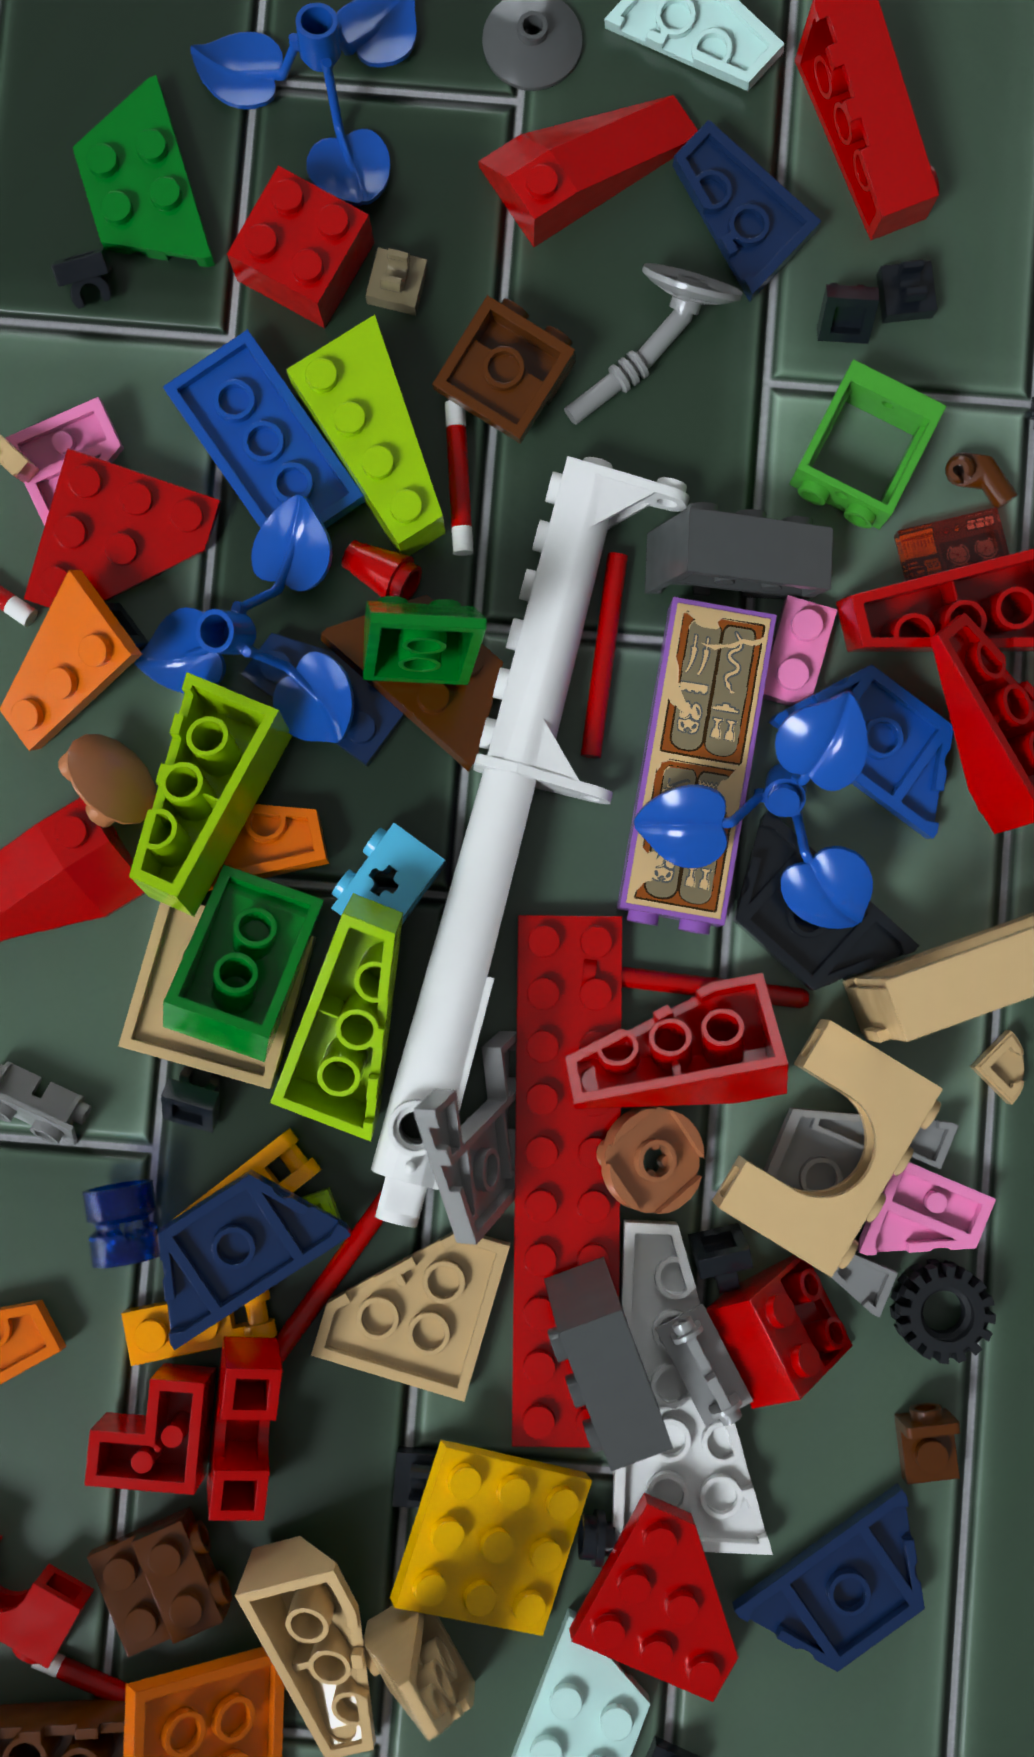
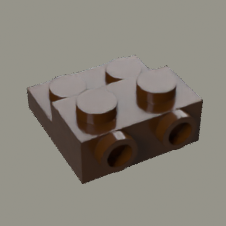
[432,295,576,444]
[87,1506,232,1657]

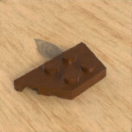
[321,594,504,772]

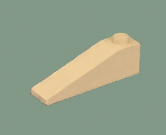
[235,1536,376,1757]
[363,1605,475,1741]

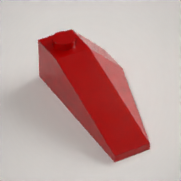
[478,95,698,248]
[930,613,1034,835]
[0,798,145,942]
[565,973,788,1109]

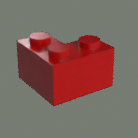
[84,1363,217,1495]

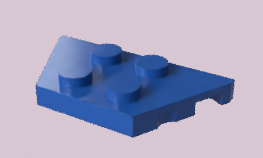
[768,664,953,839]

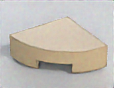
[0,434,40,483]
[970,1030,1024,1105]

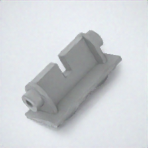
[0,1061,92,1145]
[655,1303,753,1426]

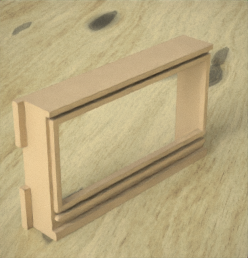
[842,912,1034,1043]

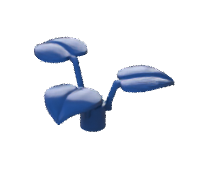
[190,0,417,206]
[134,494,354,743]
[634,691,873,929]

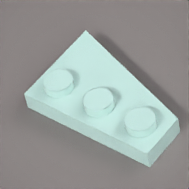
[604,0,785,91]

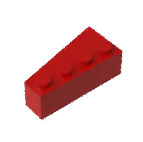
[794,0,939,241]
[836,548,1034,652]

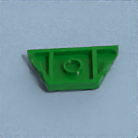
[72,75,215,267]

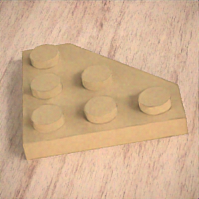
[311,1232,510,1402]

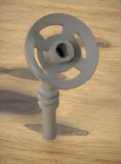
[564,263,743,425]

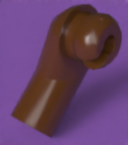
[945,452,1018,510]

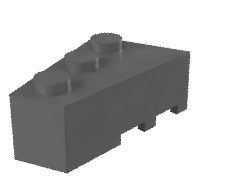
[645,502,833,600]

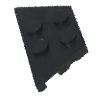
[733,811,920,991]

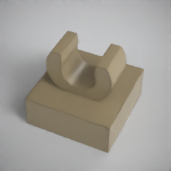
[365,247,428,316]

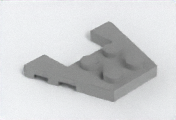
[414,1031,517,1245]
[764,1107,959,1318]

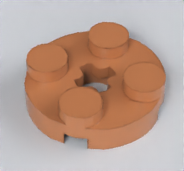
[596,1106,704,1214]

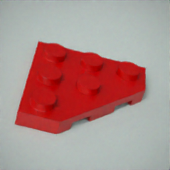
[24,448,221,608]
[569,1492,738,1702]

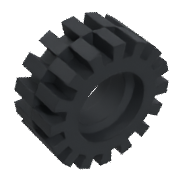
[890,1259,996,1364]

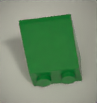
[363,596,486,685]
[163,865,324,1062]

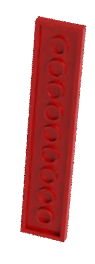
[512,915,622,1448]

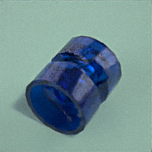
[82,1179,160,1268]

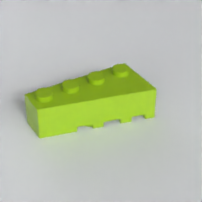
[286,314,446,556]
[129,672,292,917]
[270,893,403,1141]

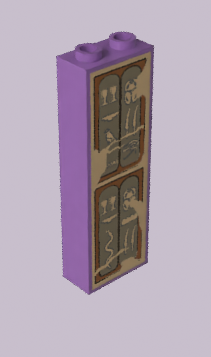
[616,597,777,935]

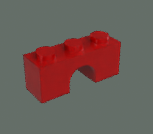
[207,1336,282,1521]
[0,1535,95,1669]

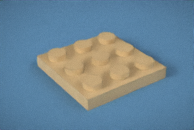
[118,902,316,1089]

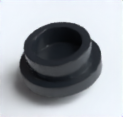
[577,1509,615,1567]

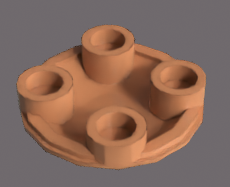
[58,734,156,827]

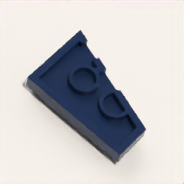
[672,120,821,302]
[241,633,405,767]

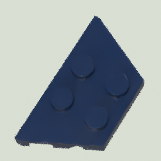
[157,1169,351,1350]
[731,1483,925,1672]

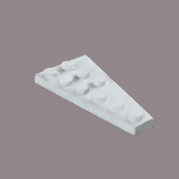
[612,1219,773,1555]

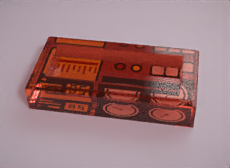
[894,507,1010,581]

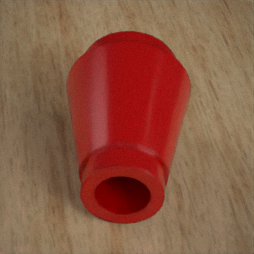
[342,540,422,600]

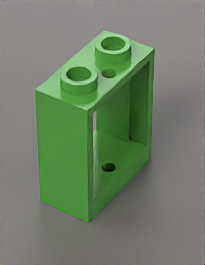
[789,359,946,530]

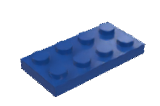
[162,329,366,528]

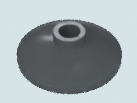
[482,0,582,91]

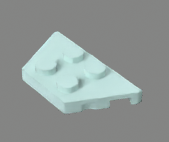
[511,1608,650,1757]

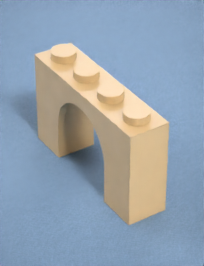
[712,1019,943,1278]

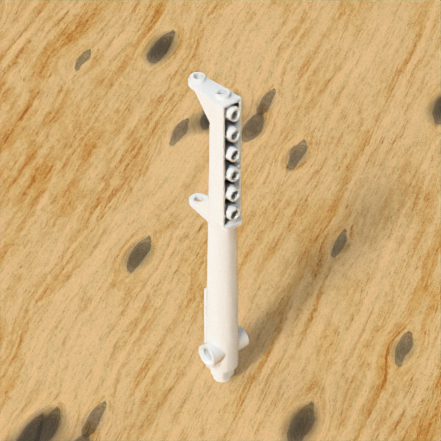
[371,456,690,1228]

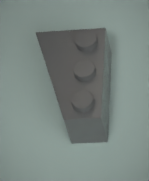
[544,1257,673,1472]

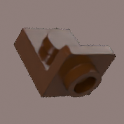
[894,1403,961,1484]

